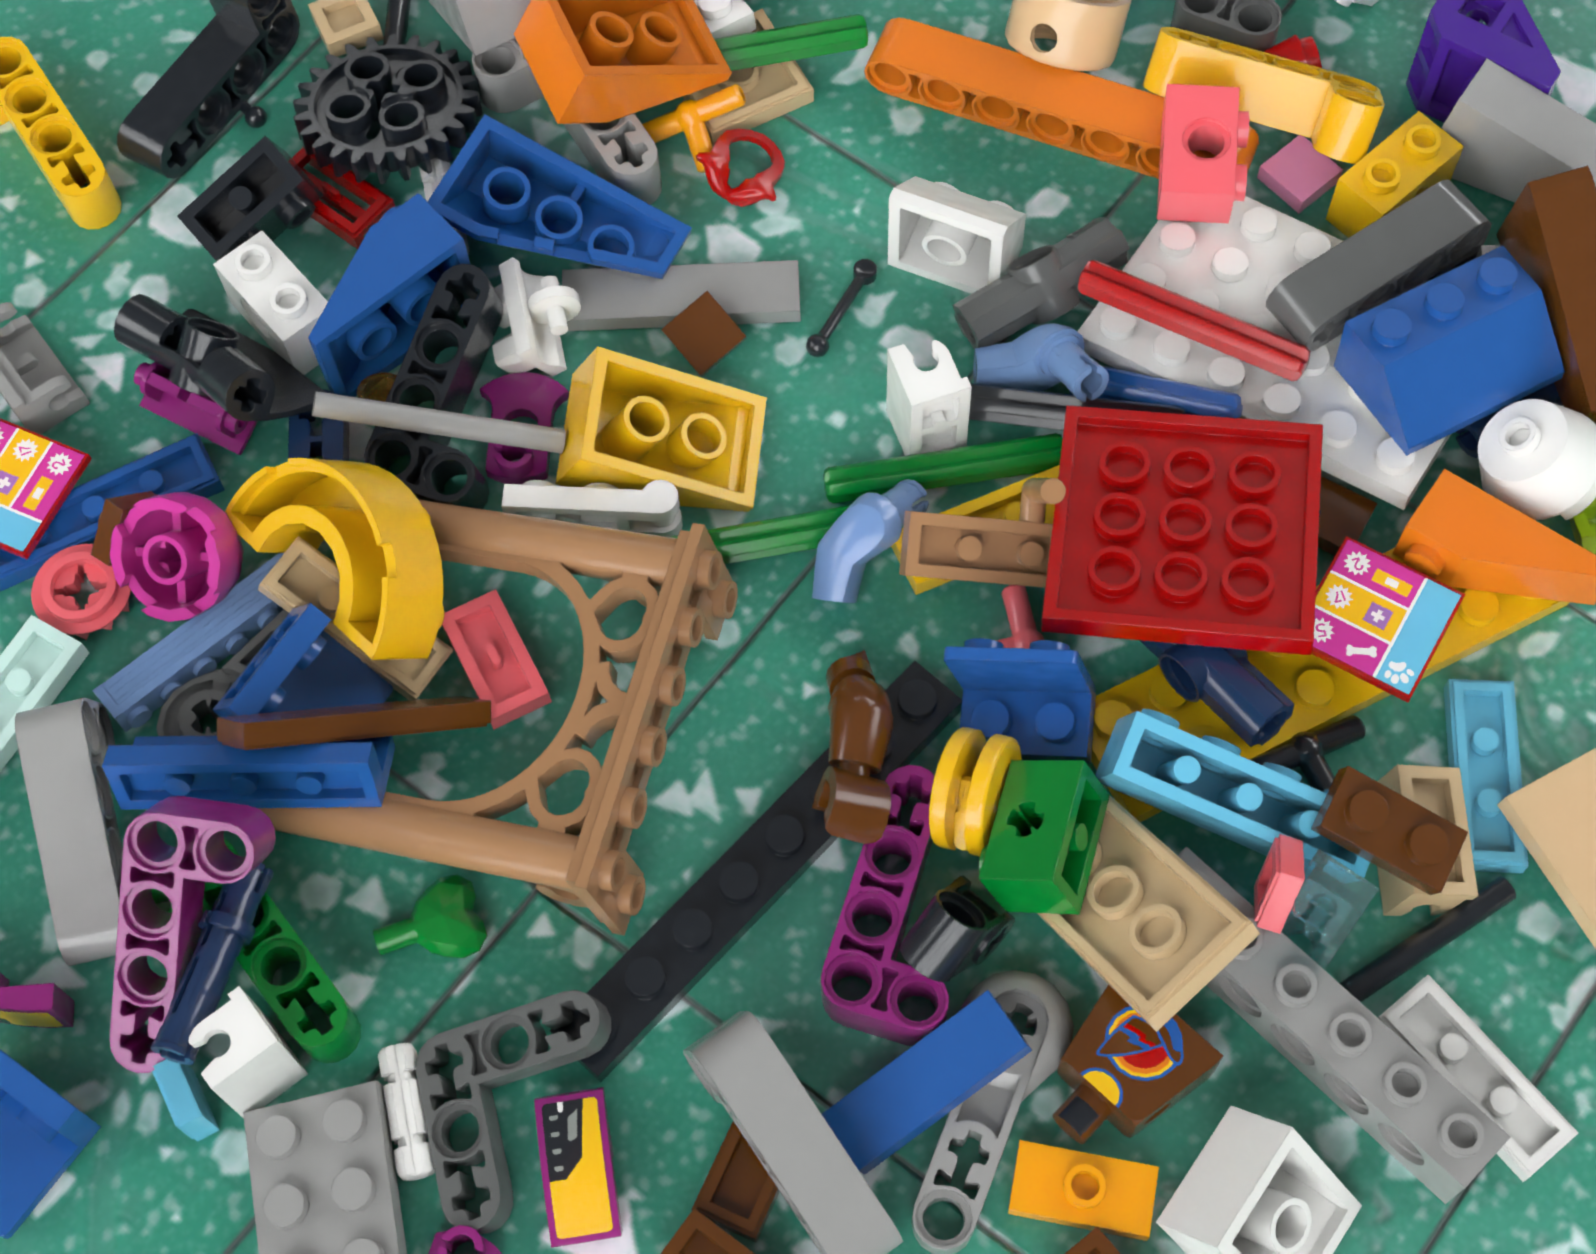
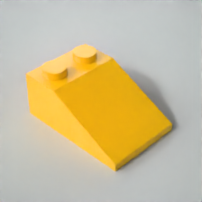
[555,346,767,512]

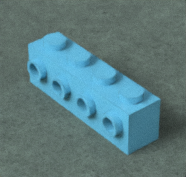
[1095,709,1370,886]

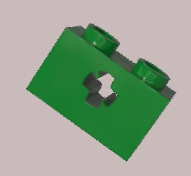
[978,760,1110,915]

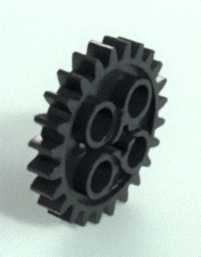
[293,34,483,184]

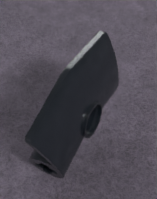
[114,294,326,421]

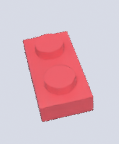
[442,589,552,730]

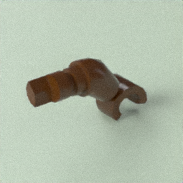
[812,650,893,844]

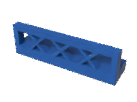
[102,736,396,810]

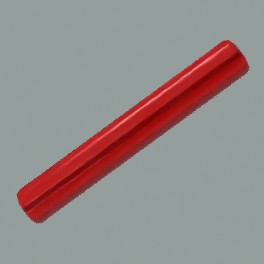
[1078,260,1311,382]

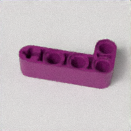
[821,765,949,1046]
[109,796,276,1073]

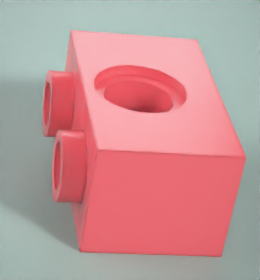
[1157,84,1249,224]

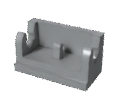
[0,302,90,435]

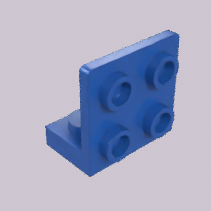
[212,603,393,717]
[944,638,1096,764]
[0,1049,101,1239]

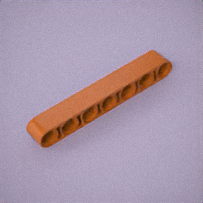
[864,17,1259,179]

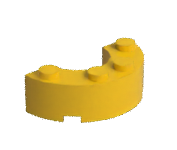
[225,458,444,660]

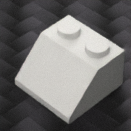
[888,176,1026,294]
[1156,1106,1362,1254]

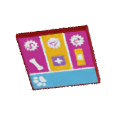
[0,418,92,560]
[1311,536,1466,703]

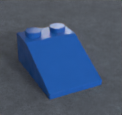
[308,193,479,397]

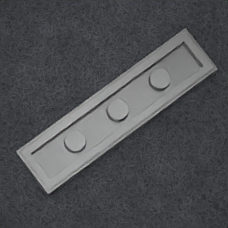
[562,260,801,331]

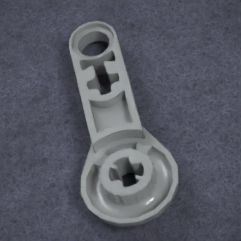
[911,970,1074,1254]

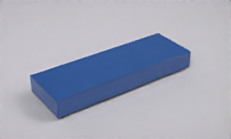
[822,990,1033,1175]

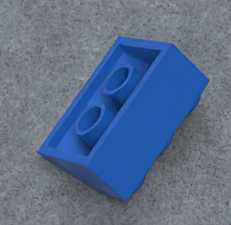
[1334,245,1565,456]

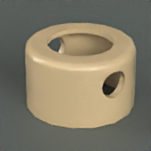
[1005,0,1132,71]

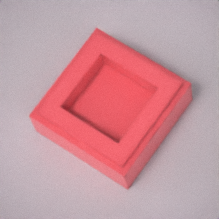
[1254,834,1305,934]

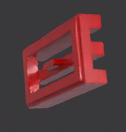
[292,147,395,250]

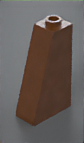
[1496,165,1596,424]

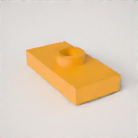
[1007,1140,1159,1241]

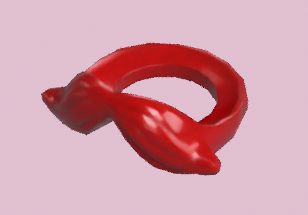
[696,129,785,207]

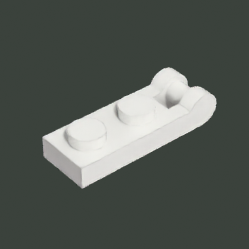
[501,480,683,537]

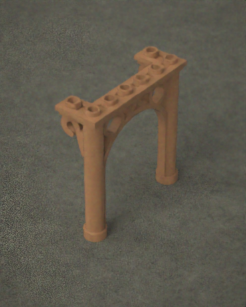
[258,500,738,936]

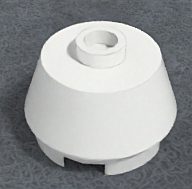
[1478,399,1596,520]

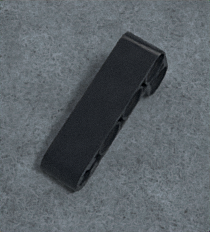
[117,0,300,179]
[364,264,503,509]

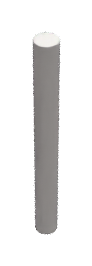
[312,391,566,454]

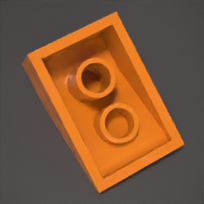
[514,0,732,124]

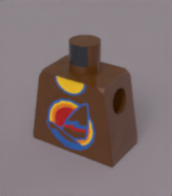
[1052,984,1223,1144]

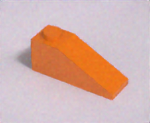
[1393,468,1596,605]

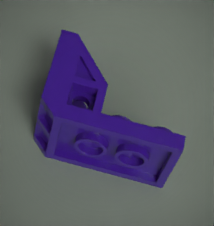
[1406,0,1561,123]

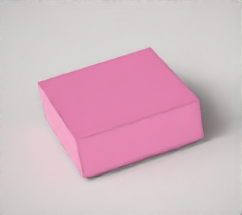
[1257,135,1343,214]

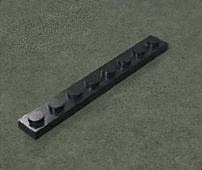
[550,661,962,1083]

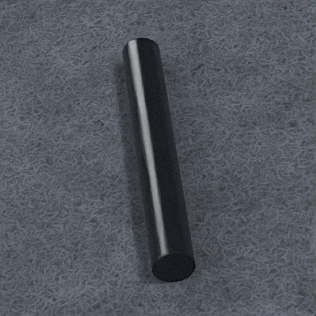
[1339,876,1516,1002]

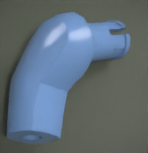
[973,324,1109,402]
[812,479,929,603]

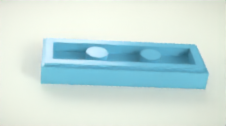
[1444,679,1528,873]

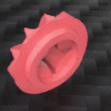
[31,544,131,640]

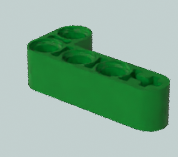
[152,838,361,1063]

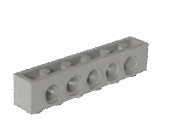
[1177,847,1511,1204]

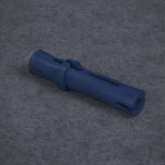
[150,863,274,1065]

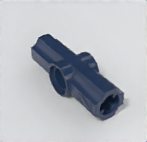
[1139,640,1294,747]

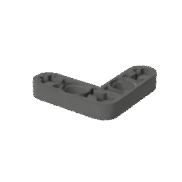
[416,990,612,1234]

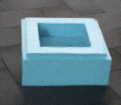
[152,1059,220,1142]

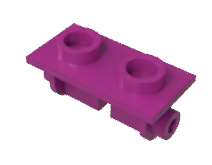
[134,362,258,455]

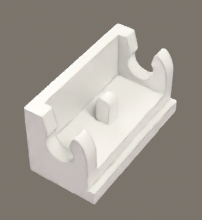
[886,340,972,456]
[188,986,308,1119]

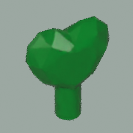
[373,874,488,958]

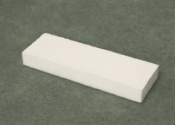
[1378,975,1578,1182]

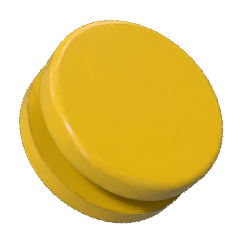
[929,727,1022,857]

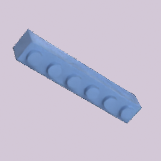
[92,553,284,732]

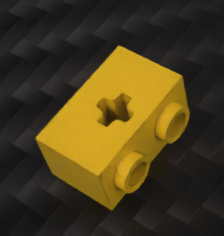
[1326,111,1464,238]

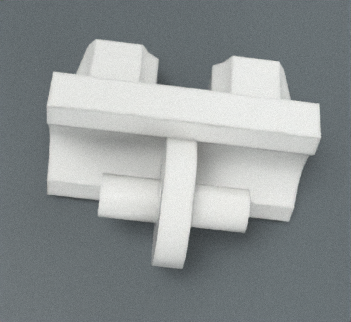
[492,257,581,377]

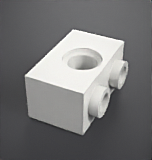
[213,231,328,375]

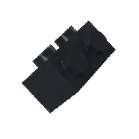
[177,136,324,261]

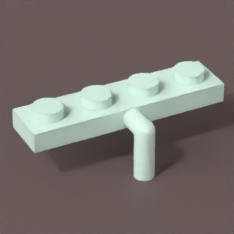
[0,615,89,772]

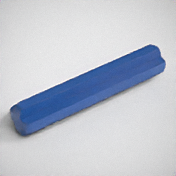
[1069,366,1243,418]

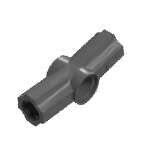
[952,217,1130,350]

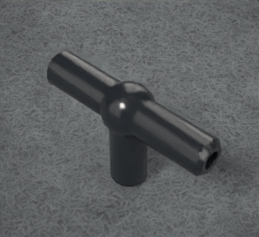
[1249,715,1366,792]

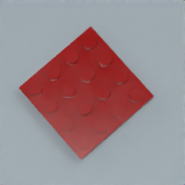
[1042,405,1323,655]

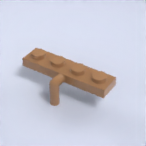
[899,478,1066,588]

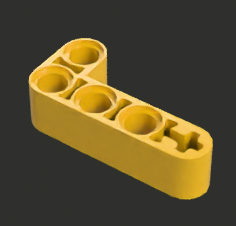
[1142,27,1385,164]
[0,37,122,230]

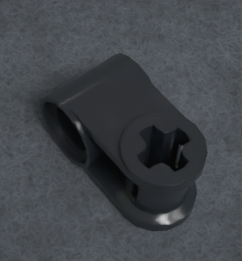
[900,875,1015,982]

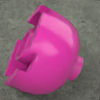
[110,492,244,622]

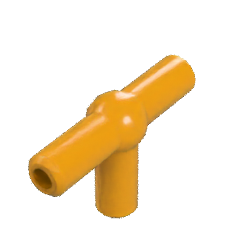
[642,84,746,173]

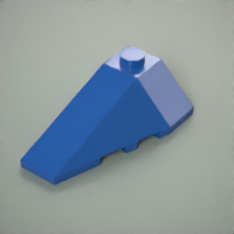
[427,114,692,279]

